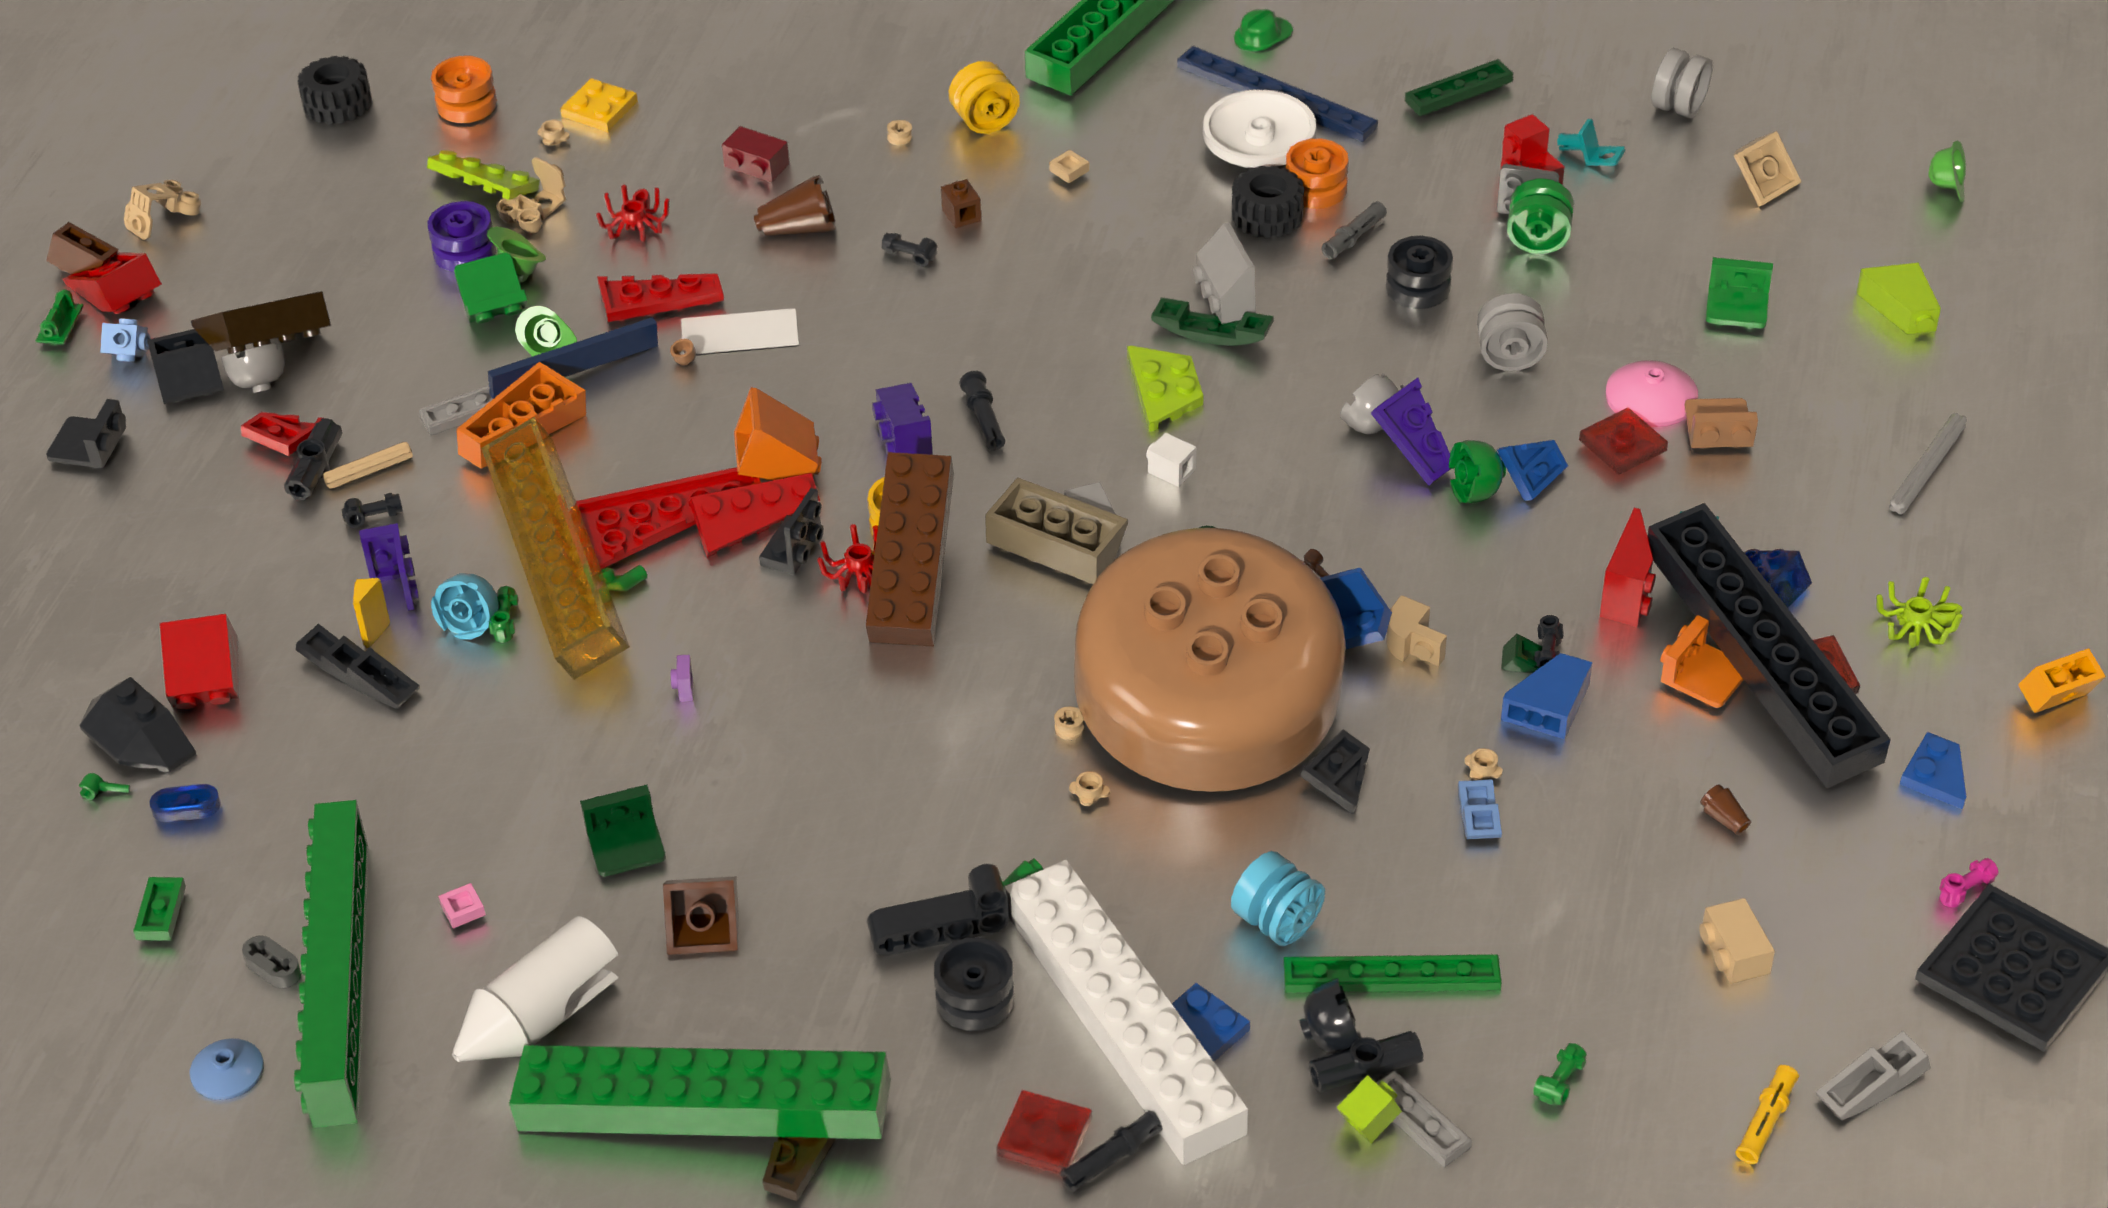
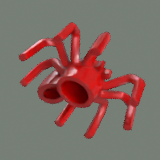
[596,185,670,242]
[817,524,878,594]

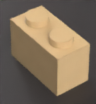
[1699,898,1775,984]

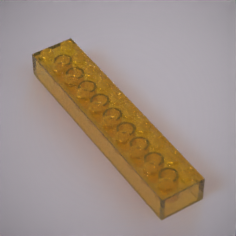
[481,417,630,680]

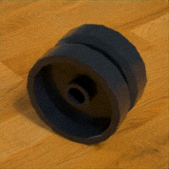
[1386,236,1453,309]
[934,938,1014,1031]

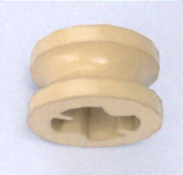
[887,120,912,145]
[1054,706,1084,740]

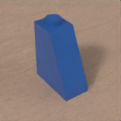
[1501,653,1592,739]

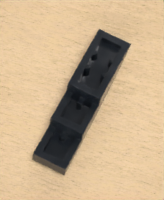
[296,623,420,709]

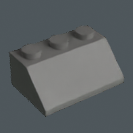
[1193,223,1256,324]

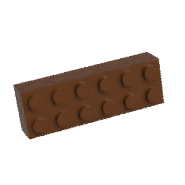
[866,452,954,647]

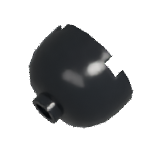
[1299,978,1362,1054]

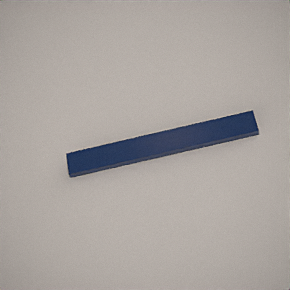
[1177,46,1378,142]

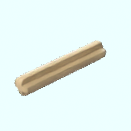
[323,442,412,489]

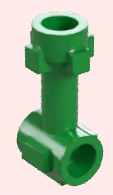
[489,586,519,643]
[1533,1043,1587,1106]

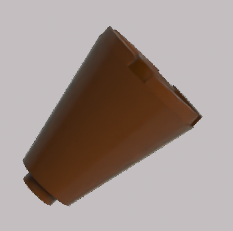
[754,175,836,236]

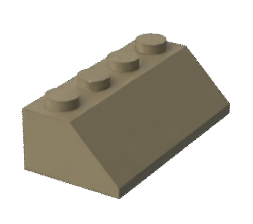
[985,477,1128,584]

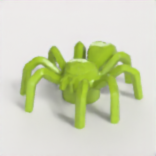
[1876,577,1963,648]

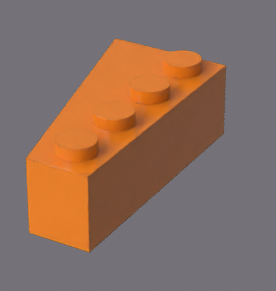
[457,362,586,469]

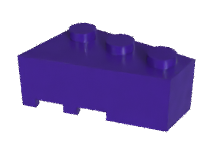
[872,383,933,455]

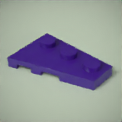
[1371,377,1451,486]

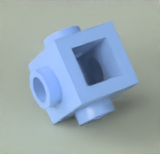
[100,319,150,362]

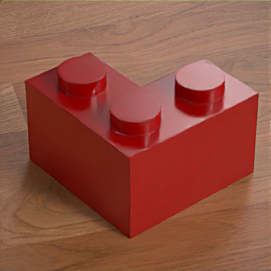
[1500,114,1565,185]

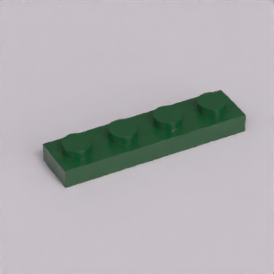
[1405,59,1514,116]

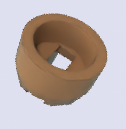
[670,339,696,366]

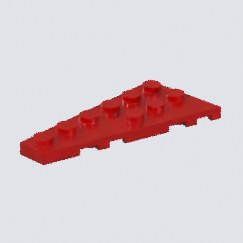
[571,467,761,574]

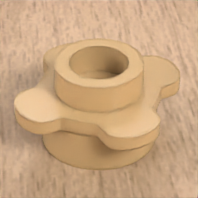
[538,120,570,145]
[1465,748,1503,781]
[1069,771,1110,806]

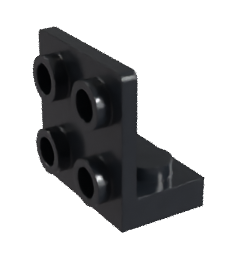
[759,488,824,575]

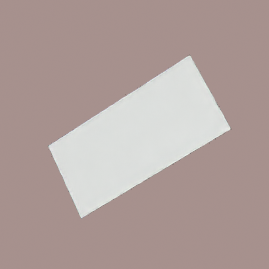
[681,308,799,354]

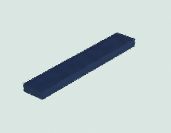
[488,317,658,399]

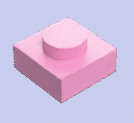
[438,883,485,928]

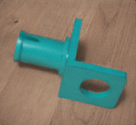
[1557,119,1625,166]

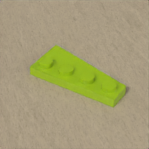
[427,150,540,200]

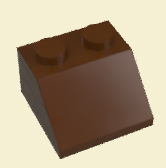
[663,876,739,955]

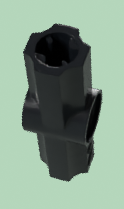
[284,418,342,501]
[1309,1031,1423,1093]

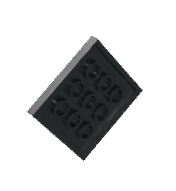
[1915,884,2108,1052]

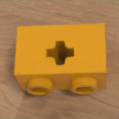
[2018,648,2106,713]

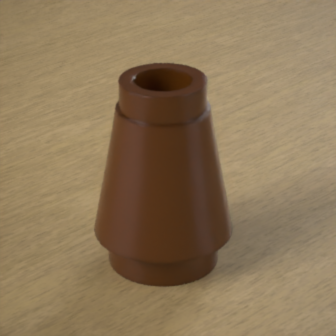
[1700,784,1751,835]

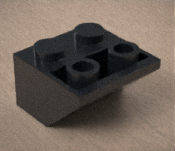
[147,329,224,404]

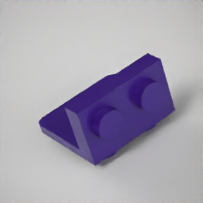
[359,523,419,611]

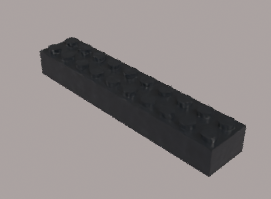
[1647,503,1891,789]

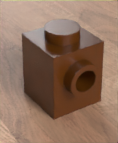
[941,179,982,229]

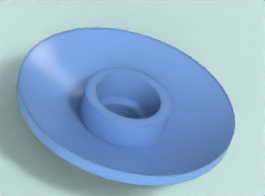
[190,1039,264,1100]

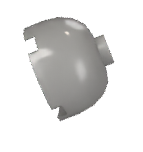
[221,343,285,393]
[1340,373,1399,434]

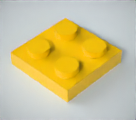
[560,78,638,132]

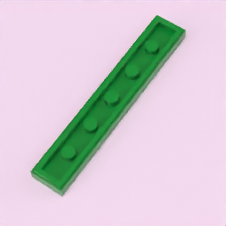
[1283,954,1502,993]

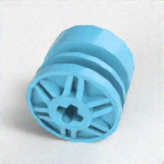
[1231,851,1325,946]

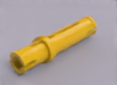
[1735,1065,1799,1164]

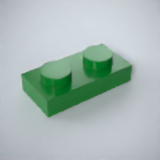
[133,877,186,941]

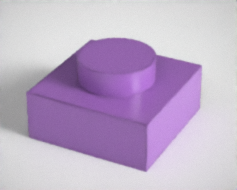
[671,655,693,702]

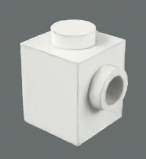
[1146,433,1196,487]

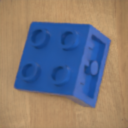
[1320,568,1392,650]

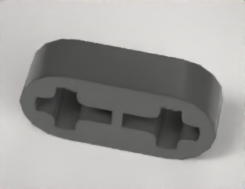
[242,936,301,988]

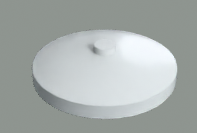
[1203,90,1316,168]

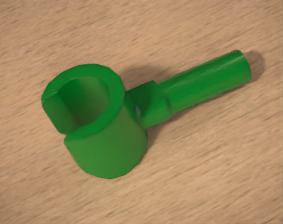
[79,773,130,800]

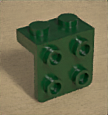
[580,785,666,877]

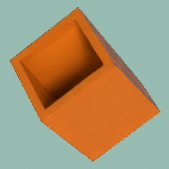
[734,387,822,480]

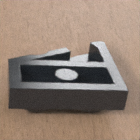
[1301,729,1370,814]

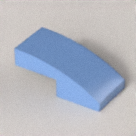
[1457,780,1502,839]

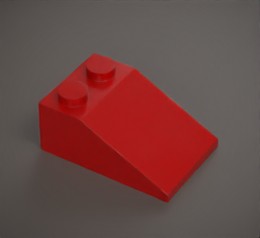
[63,252,162,314]
[1600,507,1656,627]

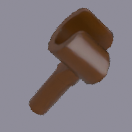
[1303,549,1329,577]

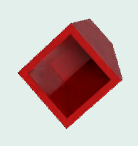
[160,614,239,709]

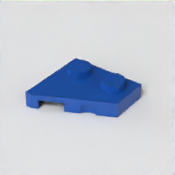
[1497,440,1568,501]
[1900,732,1966,809]

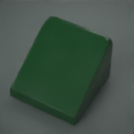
[1501,633,1542,673]

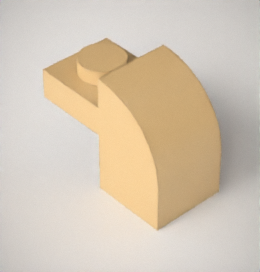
[1386,595,1447,666]

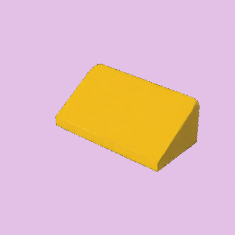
[353,578,390,648]

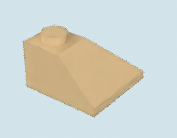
[1734,131,1801,206]

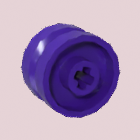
[427,201,496,272]

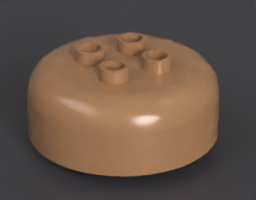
[1074,528,1346,792]

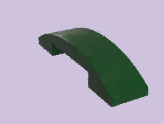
[1151,297,1274,346]

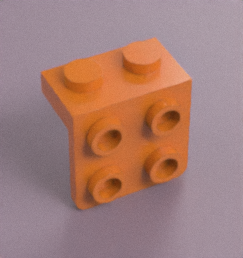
[1660,615,1744,708]

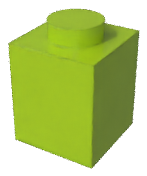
[1336,1075,1402,1143]

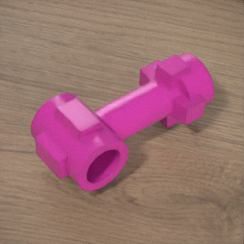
[1939,858,1998,908]

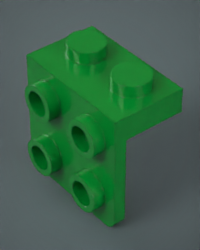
[454,253,527,324]
[1706,257,1773,328]

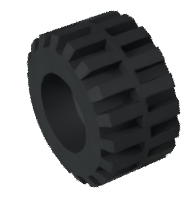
[297,56,372,124]
[1231,166,1304,238]

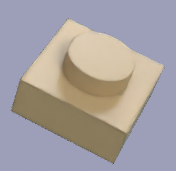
[1049,150,1089,183]

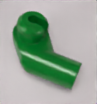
[598,565,648,591]

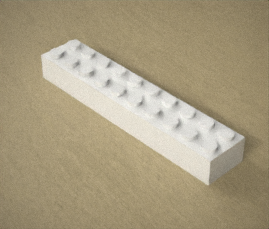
[1004,860,1248,1166]

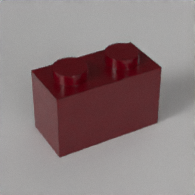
[722,126,790,183]

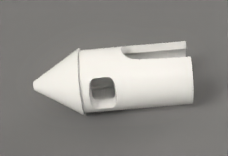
[452,917,619,1062]

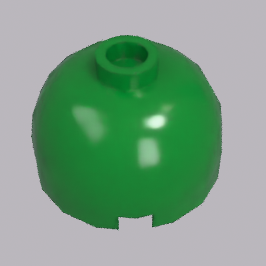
[1449,440,1506,503]

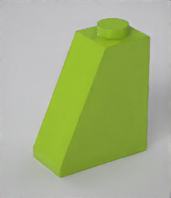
[1857,262,1941,334]

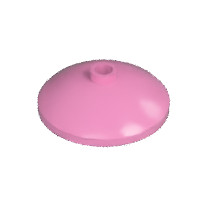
[1606,360,1698,427]

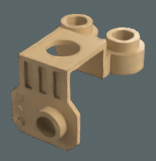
[497,157,566,234]
[124,180,201,240]

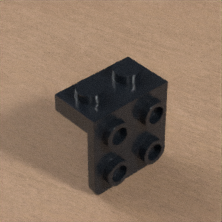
[46,399,126,468]

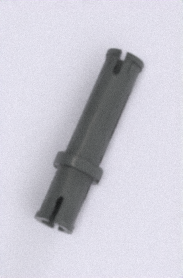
[1321,201,1387,259]

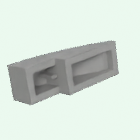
[1816,1031,1931,1120]

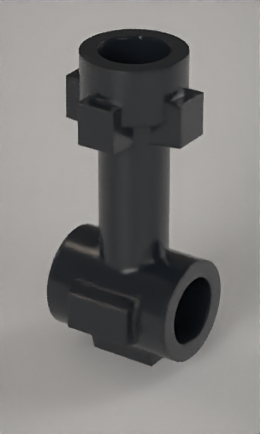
[881,233,937,267]
[341,493,403,528]
[1534,615,1564,668]

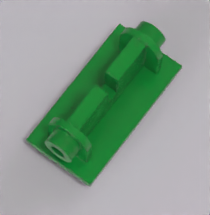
[35,289,84,344]

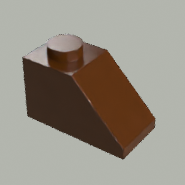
[46,222,119,275]

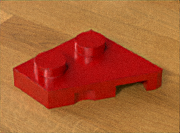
[241,412,322,456]

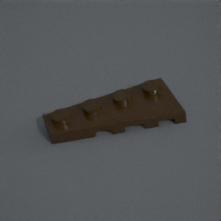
[762,1137,836,1201]

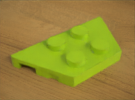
[1127,345,1204,432]

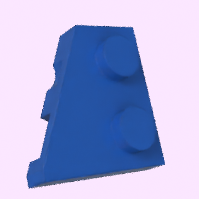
[1172,983,1250,1062]

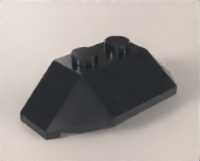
[79,677,196,772]

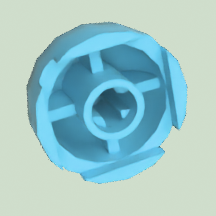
[431,573,499,640]

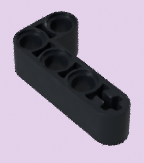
[867,864,1009,956]

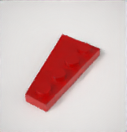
[597,273,724,322]
[690,473,820,558]

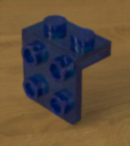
[1744,549,1812,608]

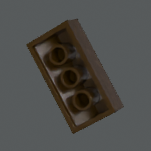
[190,291,331,354]

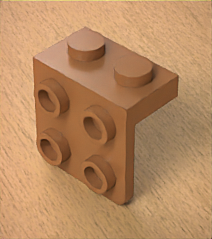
[1685,398,1758,448]

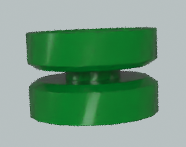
[1507,178,1574,254]

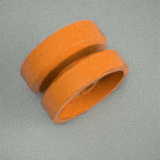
[431,56,497,123]
[1286,139,1349,209]

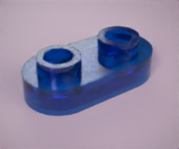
[149,784,221,822]

